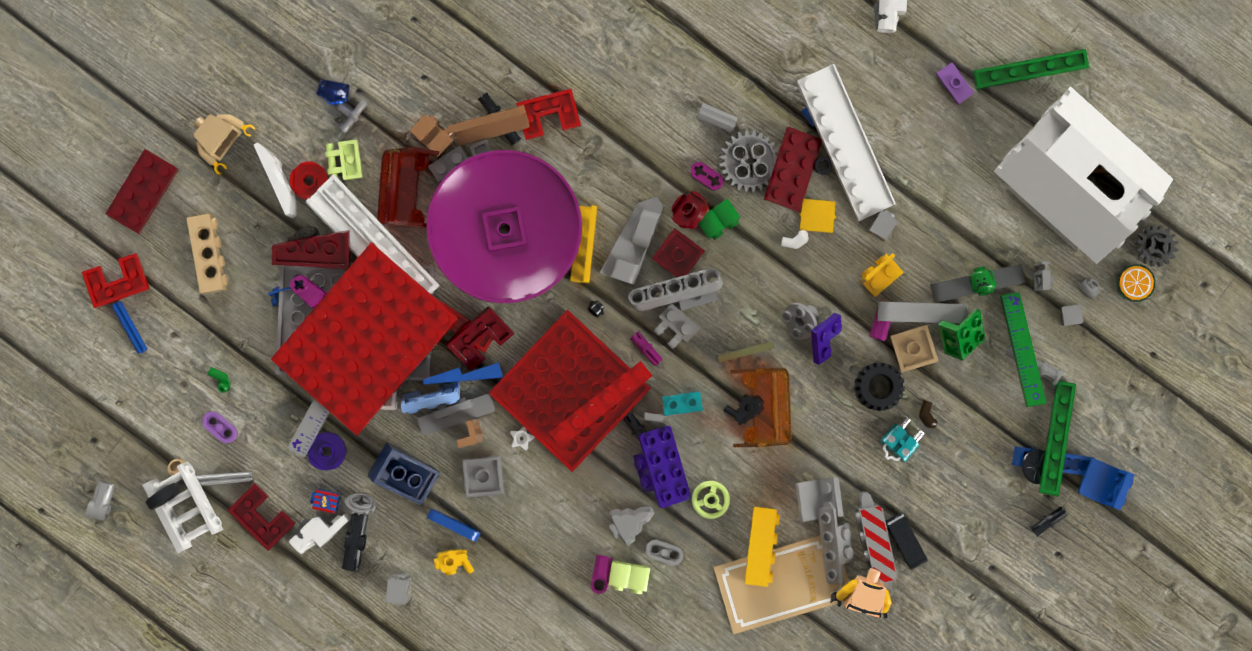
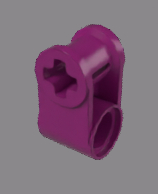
[290,275,327,309]

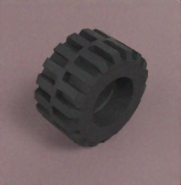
[854,363,905,411]

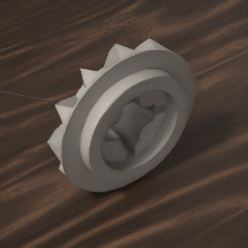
[345,493,376,515]

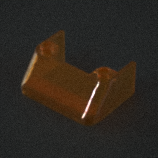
[730,368,792,448]

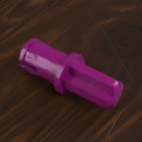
[630,331,662,366]

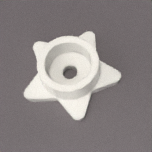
[510,426,535,450]

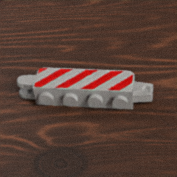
[855,491,898,596]

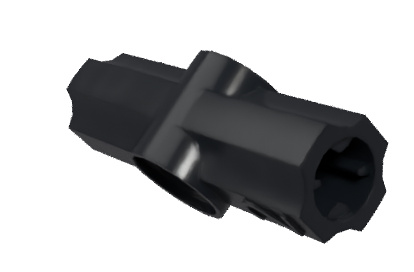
[342,513,369,572]

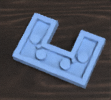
[401,382,460,414]

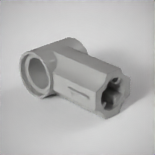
[86,480,115,521]

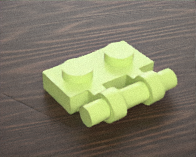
[325,139,363,181]

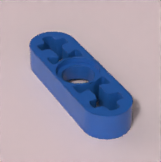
[427,508,481,542]

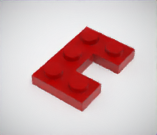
[516,88,581,140]
[81,253,150,308]

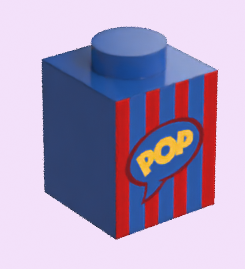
[310,489,342,514]

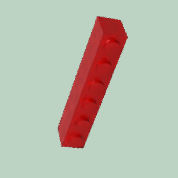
[549,361,652,448]

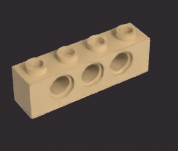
[187,214,228,294]

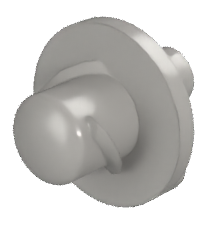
[782,303,819,339]

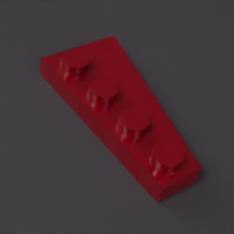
[272,230,350,269]

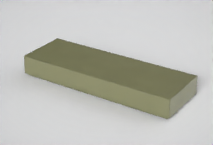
[717,341,775,363]

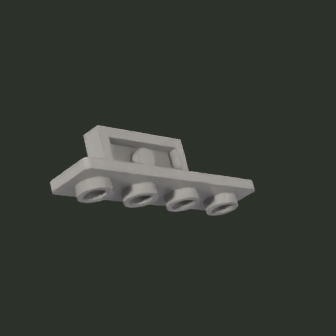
[418,393,496,436]
[818,507,854,584]

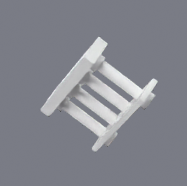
[143,462,223,553]

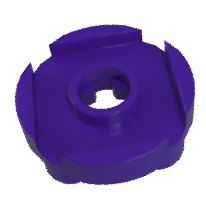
[308,432,347,471]

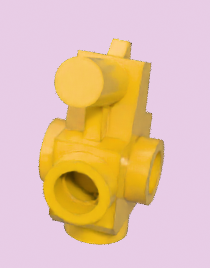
[433,549,474,576]

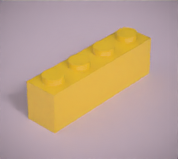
[744,507,780,587]

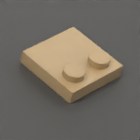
[890,325,938,372]

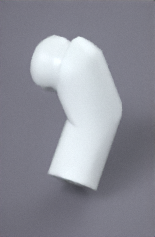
[781,230,809,249]

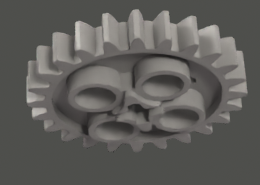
[718,130,779,192]

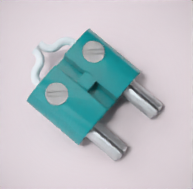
[880,417,924,463]

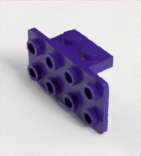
[633,426,691,508]

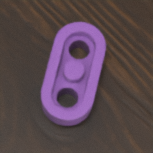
[202,411,238,443]

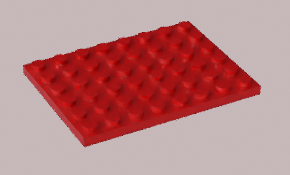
[271,242,459,436]

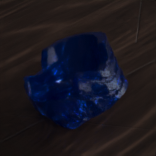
[315,79,350,105]

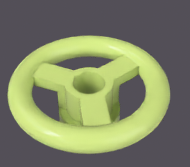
[692,481,730,519]

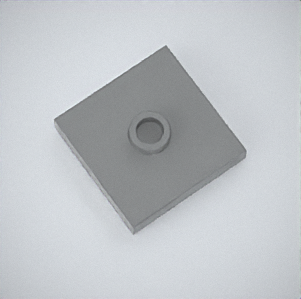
[462,455,504,498]

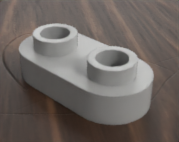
[646,539,683,565]

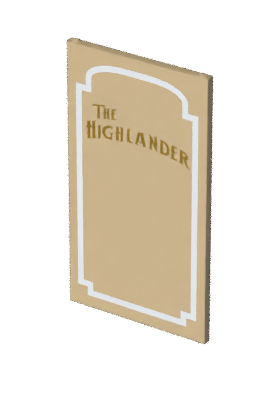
[714,535,849,634]

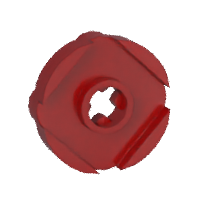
[289,161,329,200]

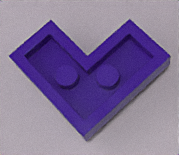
[811,313,842,365]

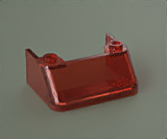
[377,147,440,229]

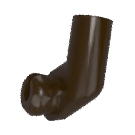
[919,400,938,428]

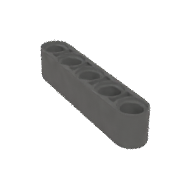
[930,264,1026,303]

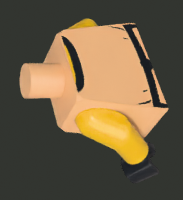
[830,568,892,619]

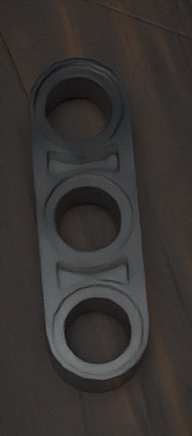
[885,512,928,570]

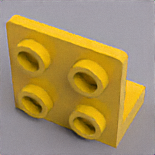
[859,253,904,298]

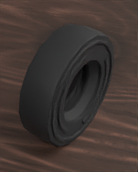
[145,483,180,510]

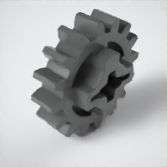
[1135,225,1178,267]

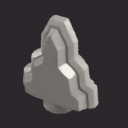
[609,507,655,546]

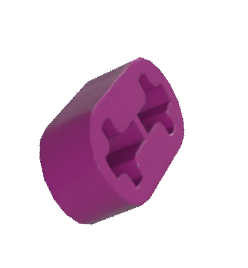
[690,162,723,191]

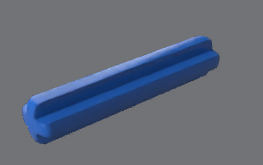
[112,301,147,354]

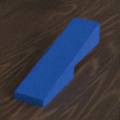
[422,363,503,385]
[1012,446,1095,475]

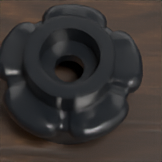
[587,300,605,318]

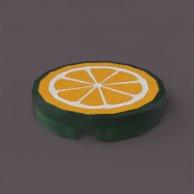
[1116,264,1156,302]

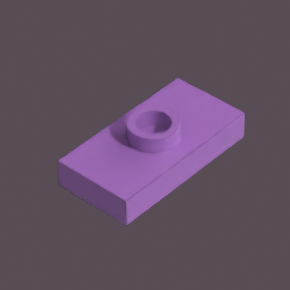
[936,62,974,105]

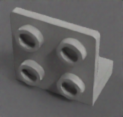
[796,477,844,522]

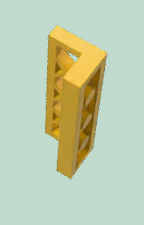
[570,205,597,284]

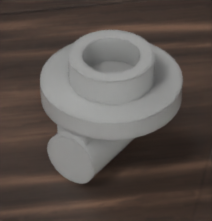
[1078,278,1100,300]

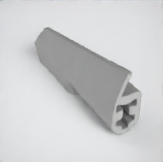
[600,197,664,285]

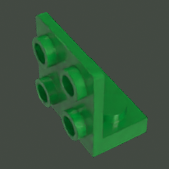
[938,309,985,361]

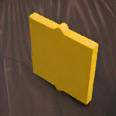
[799,199,836,233]

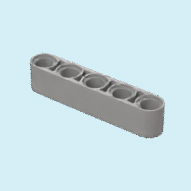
[629,268,723,311]
[877,301,968,323]

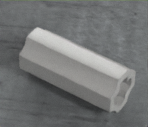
[697,103,738,133]

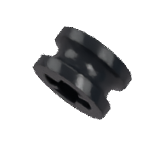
[814,157,832,175]

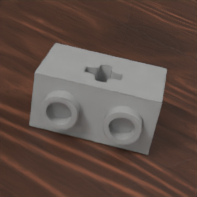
[386,572,412,604]

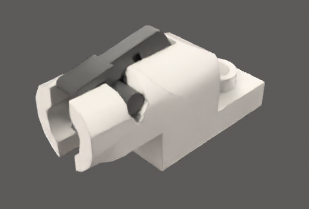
[874,0,907,33]
[289,514,351,554]

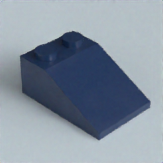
[368,442,441,506]

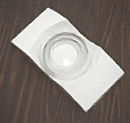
[253,143,297,218]

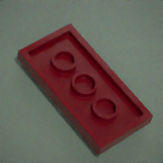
[764,127,822,212]
[105,149,179,234]

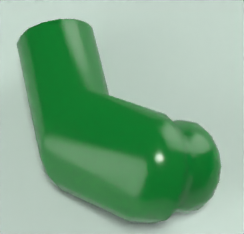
[207,367,231,393]

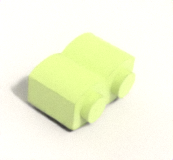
[608,561,650,594]

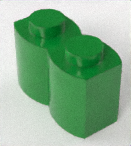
[698,198,741,240]

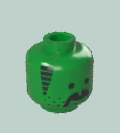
[969,266,997,296]

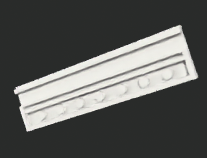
[796,64,896,221]
[305,174,440,294]

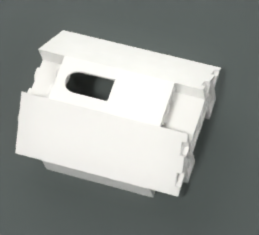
[994,86,1173,264]

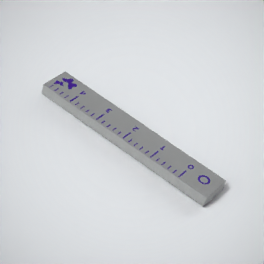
[287,398,330,457]

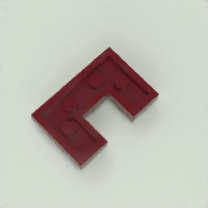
[446,306,515,371]
[227,483,296,551]

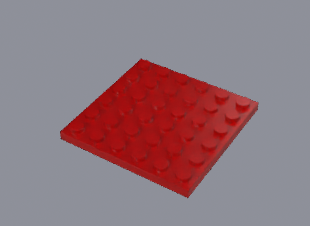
[489,309,651,472]

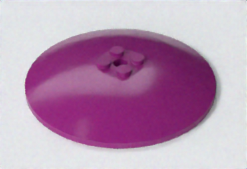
[427,150,582,304]

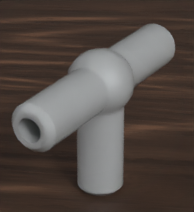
[337,100,367,133]

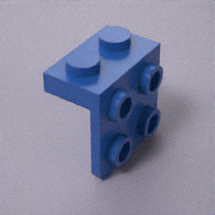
[1078,459,1135,510]

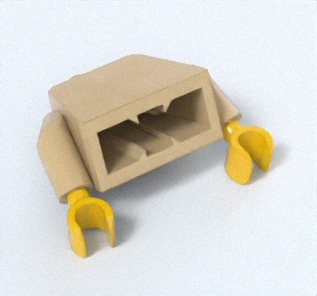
[194,114,255,174]

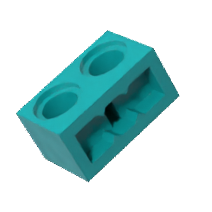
[662,391,703,416]

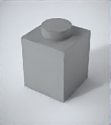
[867,210,898,242]

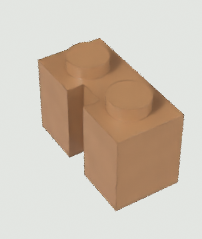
[410,114,455,159]

